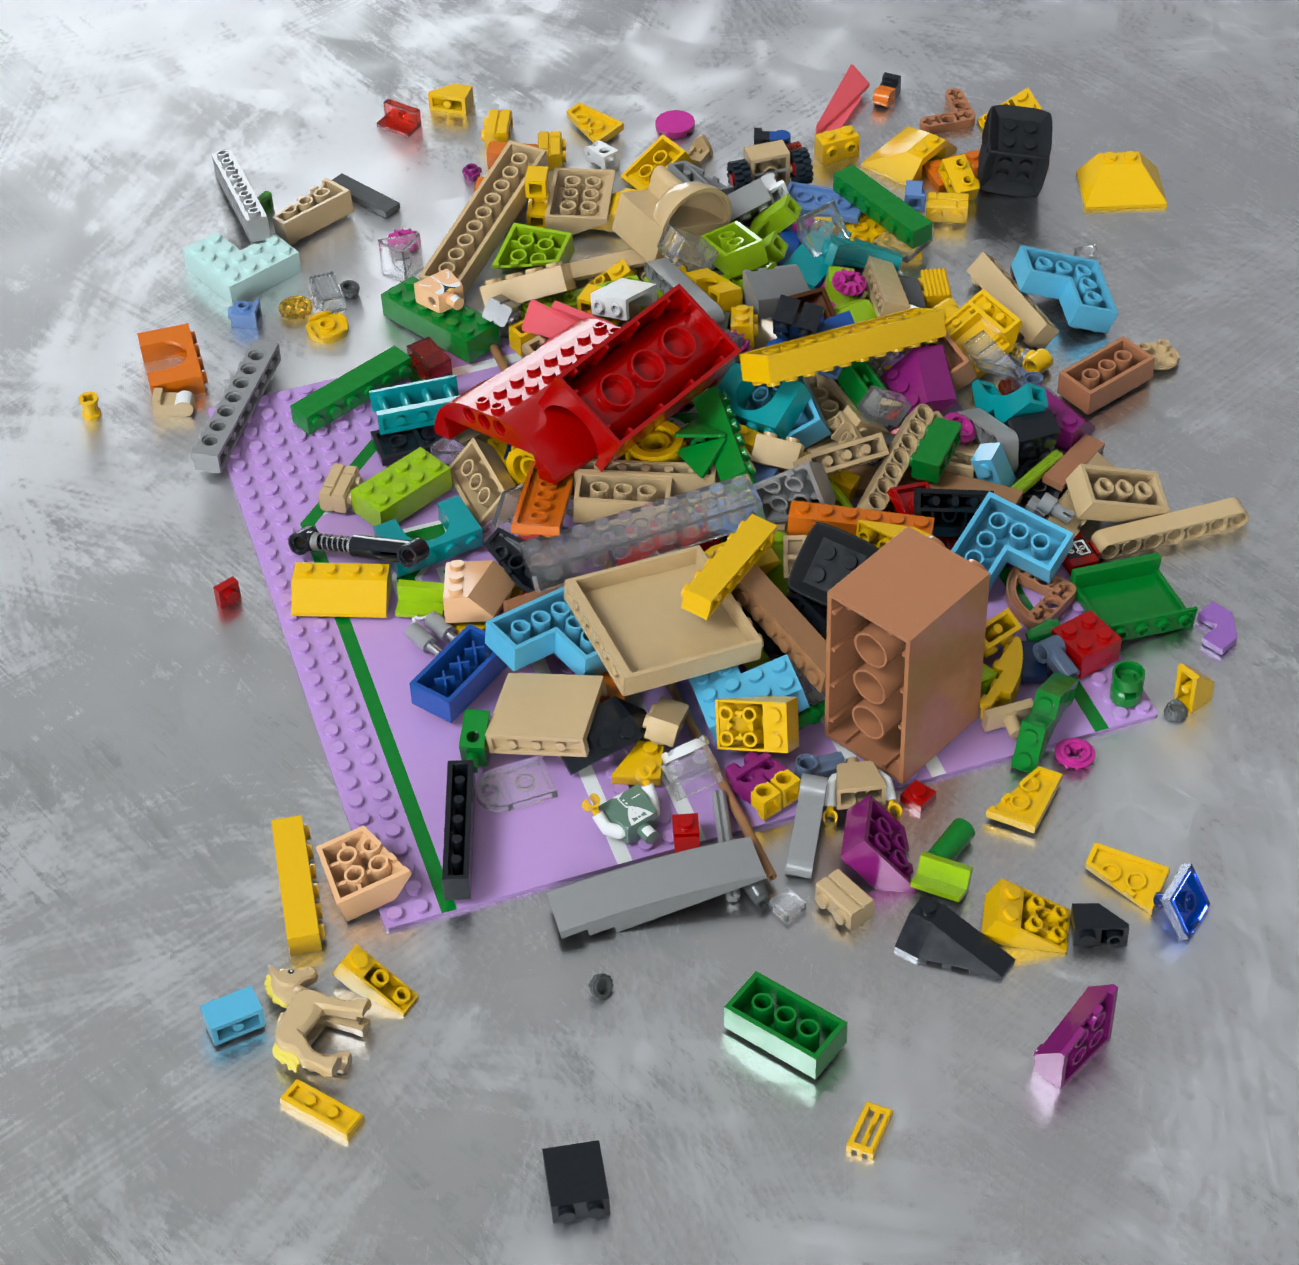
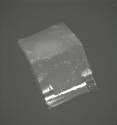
[430,437,465,466]

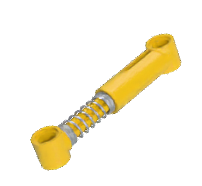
[931,298,1053,374]

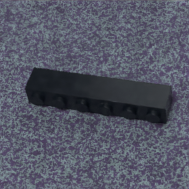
[442,760,476,900]

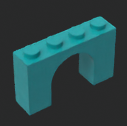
[718,362,812,440]
[373,495,484,577]

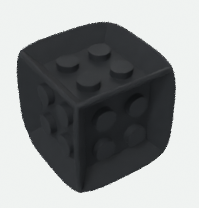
[978,105,1052,197]
[787,521,880,610]

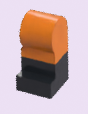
[873,72,901,108]

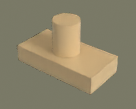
[981,698,1033,739]

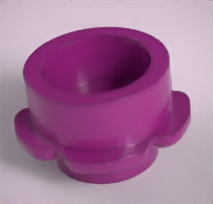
[462,163,482,182]

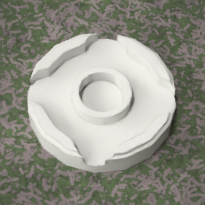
[661,735,710,764]

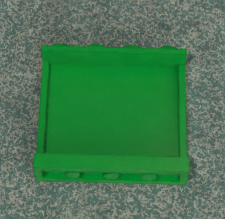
[1070,552,1198,642]

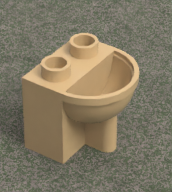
[612,165,732,264]

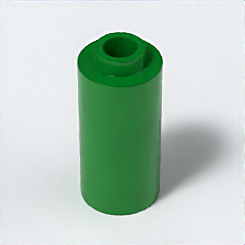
[928,818,975,861]

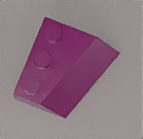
[880,344,958,414]
[1038,383,1095,452]
[841,795,917,893]
[1033,984,1118,1089]

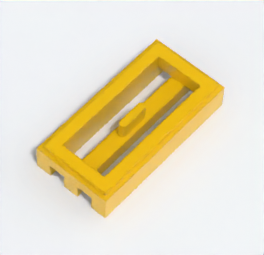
[846,1101,893,1160]

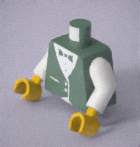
[582,765,660,844]

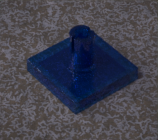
[1153,864,1210,940]

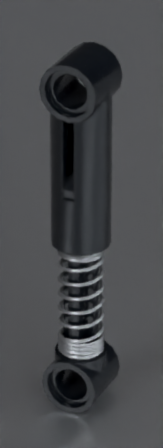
[288,525,430,568]

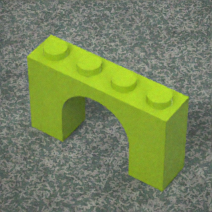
[749,194,802,263]

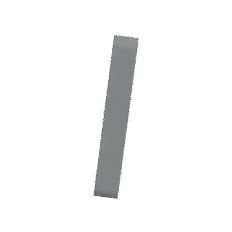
[644,257,725,326]

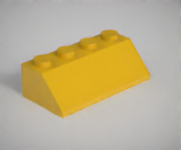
[291,562,392,618]

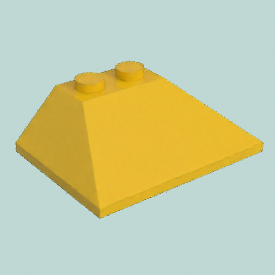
[861,126,957,187]
[1076,151,1167,211]
[945,289,1023,378]

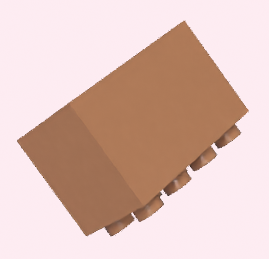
[824,526,990,785]

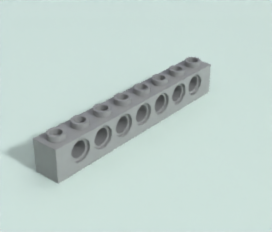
[211,150,271,243]
[191,340,281,473]

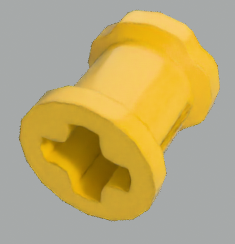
[78,391,102,421]

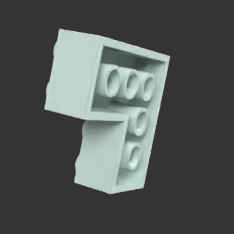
[182,232,302,306]

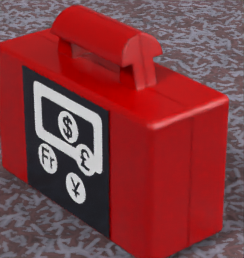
[1062,531,1101,576]

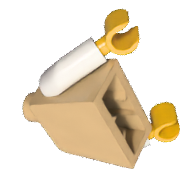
[822,757,902,827]

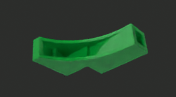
[1011,672,1079,773]

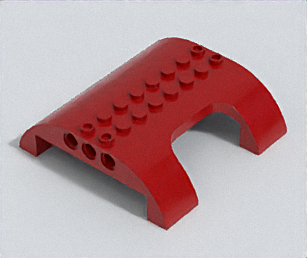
[434,318,621,485]

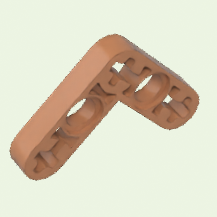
[919,88,976,134]

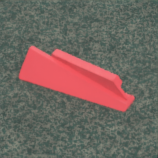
[816,64,870,134]
[522,299,614,338]

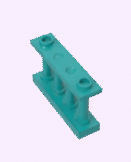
[369,374,460,435]

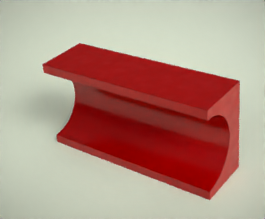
[538,284,742,472]

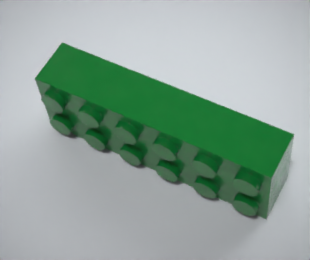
[381,276,501,363]

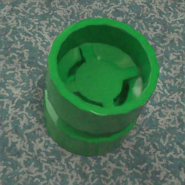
[1110,660,1145,708]

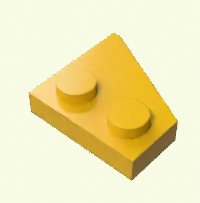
[611,740,664,786]

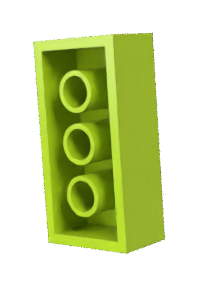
[350,447,453,526]

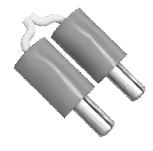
[405,611,457,656]

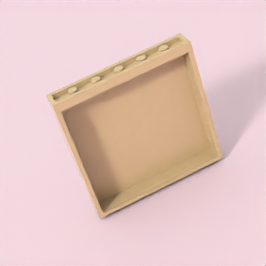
[564,545,764,697]

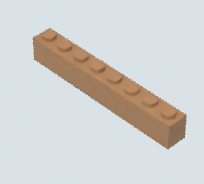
[712,550,826,693]

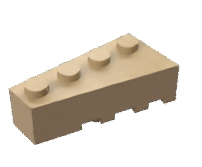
[272,178,354,245]

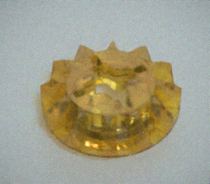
[278,296,313,321]

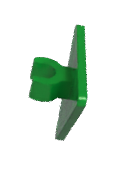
[675,420,726,446]
[677,437,726,478]

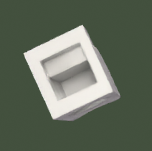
[584,141,620,170]
[761,173,790,205]

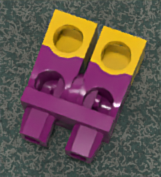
[726,751,801,821]

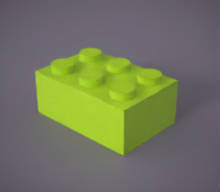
[699,221,769,279]

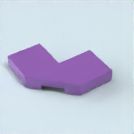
[1197,601,1237,656]

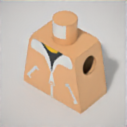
[414,269,464,313]

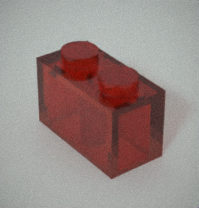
[406,336,453,380]

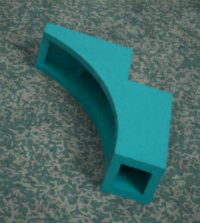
[821,234,903,273]
[971,379,1048,425]

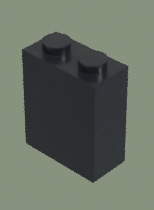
[542,1140,610,1223]

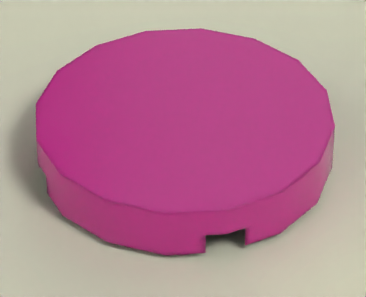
[655,110,695,139]

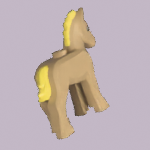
[264,965,372,1078]

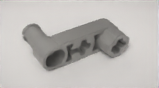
[1024,492,1075,525]

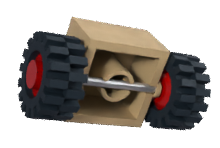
[727,140,814,191]

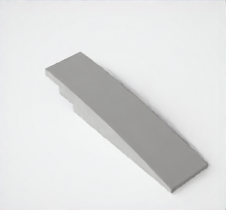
[547,836,767,939]

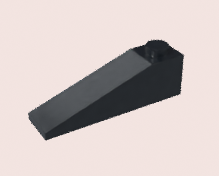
[484,527,574,593]
[894,895,1015,980]

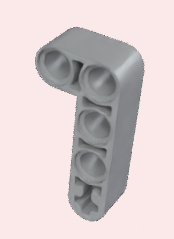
[956,408,1019,472]
[785,773,828,879]

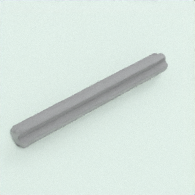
[712,789,740,903]

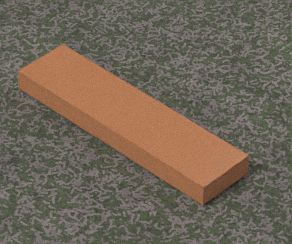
[1042,434,1105,492]

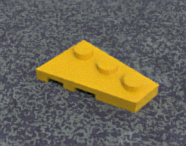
[566,102,624,143]
[986,766,1063,834]
[1085,842,1170,916]

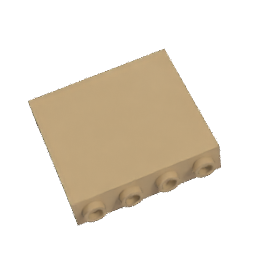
[485,673,608,757]

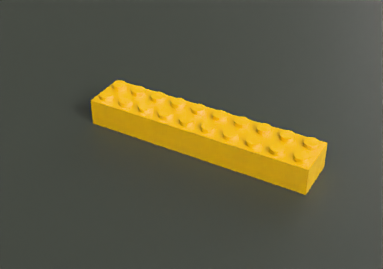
[739,308,946,387]

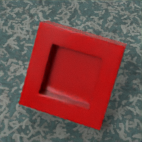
[213,576,241,609]
[900,780,936,813]

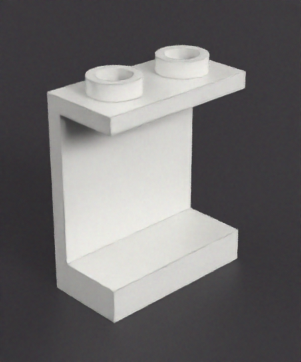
[590,278,658,321]

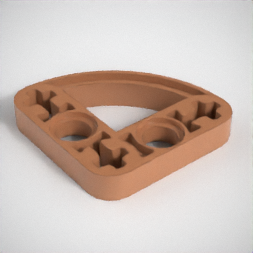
[1006,566,1076,629]

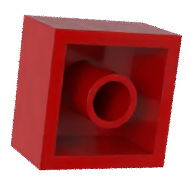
[1051,610,1122,679]

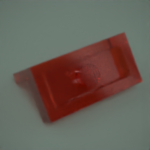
[377,99,422,137]

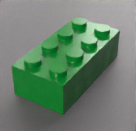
[724,971,847,1080]

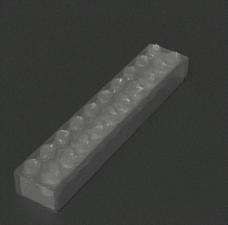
[519,474,765,594]

